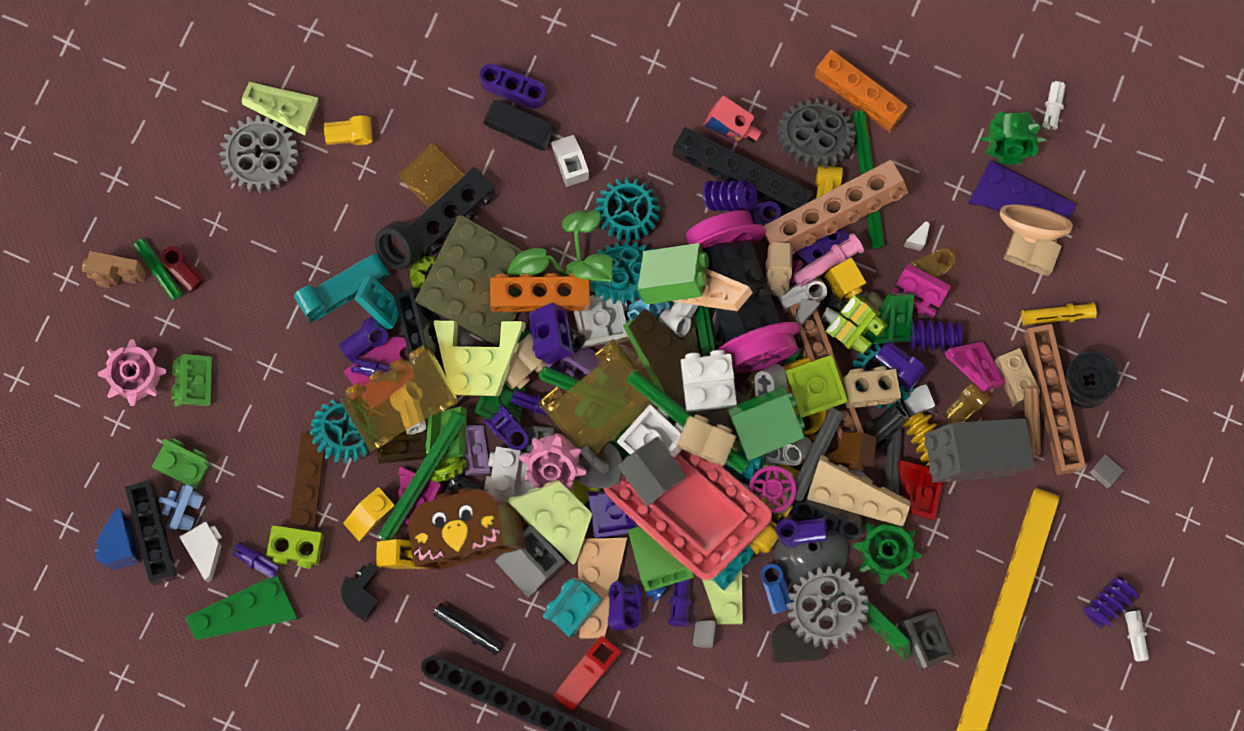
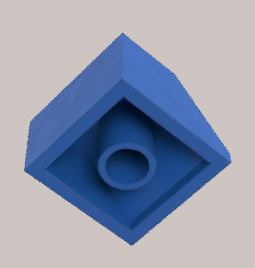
[95,508,141,571]

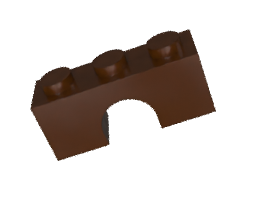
[799,432,876,471]

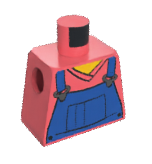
[703,96,762,144]

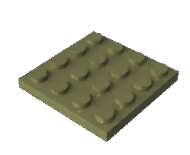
[415,215,537,347]

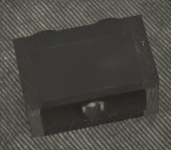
[770,626,824,663]

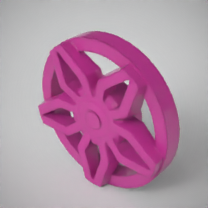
[749,466,796,513]

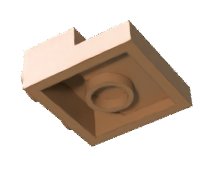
[82,251,146,288]

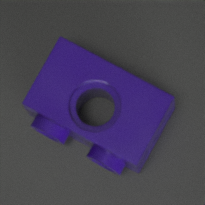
[528,303,574,364]

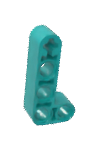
[294,254,391,323]

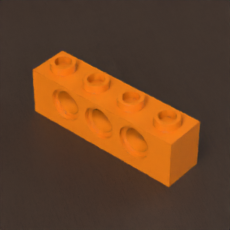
[814,50,907,133]
[490,273,590,312]

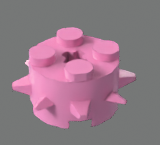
[98,339,166,406]
[519,434,587,491]

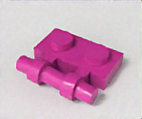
[892,263,951,318]

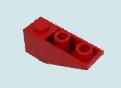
[553,635,621,712]

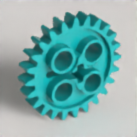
[589,241,654,305]

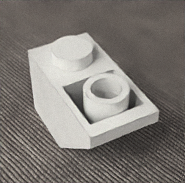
[551,135,589,187]

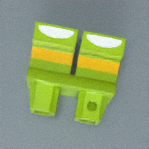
[825,295,887,354]

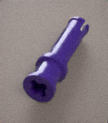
[667,578,692,627]

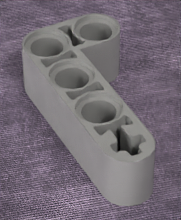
[754,364,813,465]

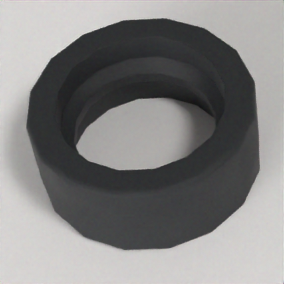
[375,221,422,270]

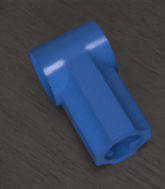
[761,564,792,614]

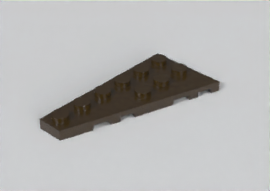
[628,308,748,462]

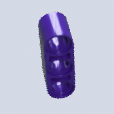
[480,64,546,109]

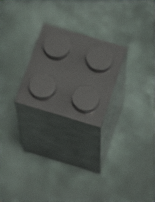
[924,419,1035,483]

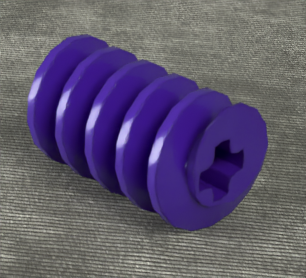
[703,180,757,211]
[910,320,962,352]
[1083,576,1139,629]

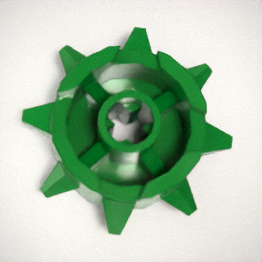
[980,112,1046,165]
[853,522,922,585]

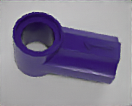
[338,317,388,362]
[875,341,927,389]
[776,518,828,548]

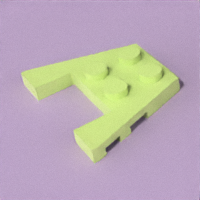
[434,321,526,396]

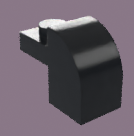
[341,563,380,623]

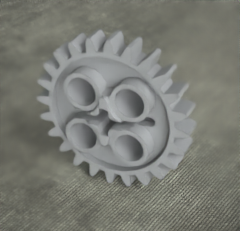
[219,115,299,193]
[787,567,869,649]

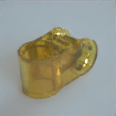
[910,248,955,278]

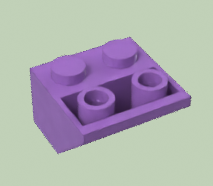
[545,347,611,401]

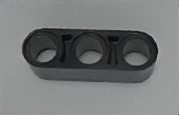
[483,100,555,151]
[793,490,867,540]

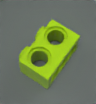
[267,525,324,568]

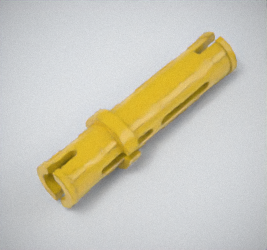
[1021,303,1097,326]

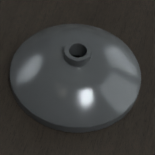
[774,516,848,585]

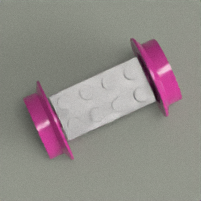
[685,210,801,374]

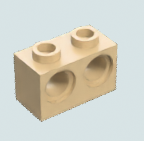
[994,348,1040,407]
[842,367,901,408]

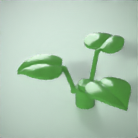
[508,209,613,282]

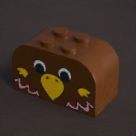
[409,488,525,570]

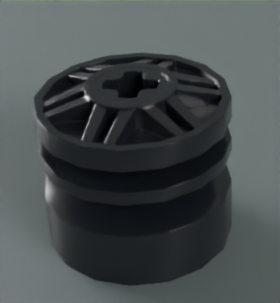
[1064,351,1118,409]

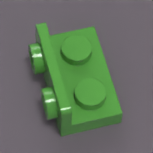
[171,354,212,407]
[426,407,467,461]
[152,438,211,490]

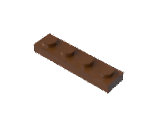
[289,433,325,532]

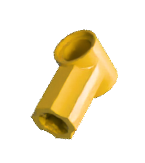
[324,116,373,145]
[816,164,843,213]

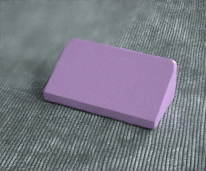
[463,425,491,477]

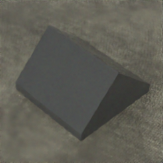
[617,436,688,507]
[900,611,955,671]

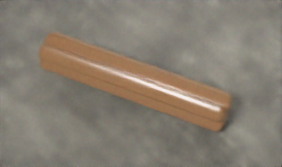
[1024,386,1041,456]

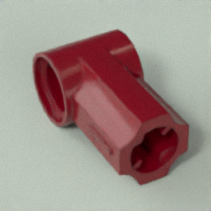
[161,246,206,293]

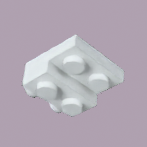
[573,295,630,349]
[681,350,737,412]
[617,405,683,458]
[484,447,536,498]

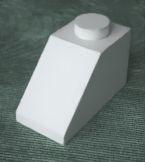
[180,522,222,582]

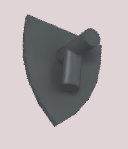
[575,442,623,489]

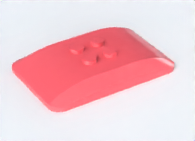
[604,449,772,580]

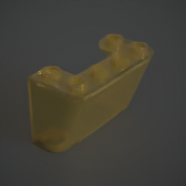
[539,339,655,455]
[340,345,458,452]

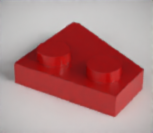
[897,460,943,520]

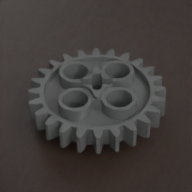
[777,98,856,170]

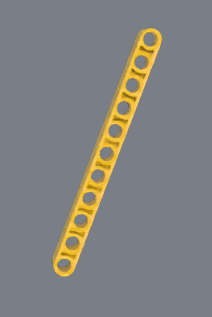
[956,487,1060,731]

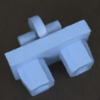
[158,485,203,530]

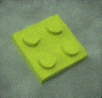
[785,355,848,418]

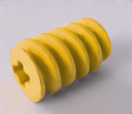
[903,411,937,466]

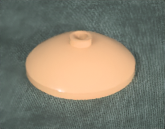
[1000,204,1073,243]

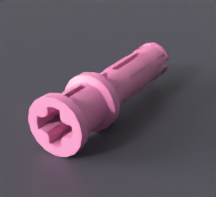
[792,233,864,287]

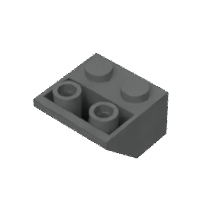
[495,525,565,599]

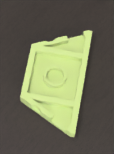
[507,479,592,565]

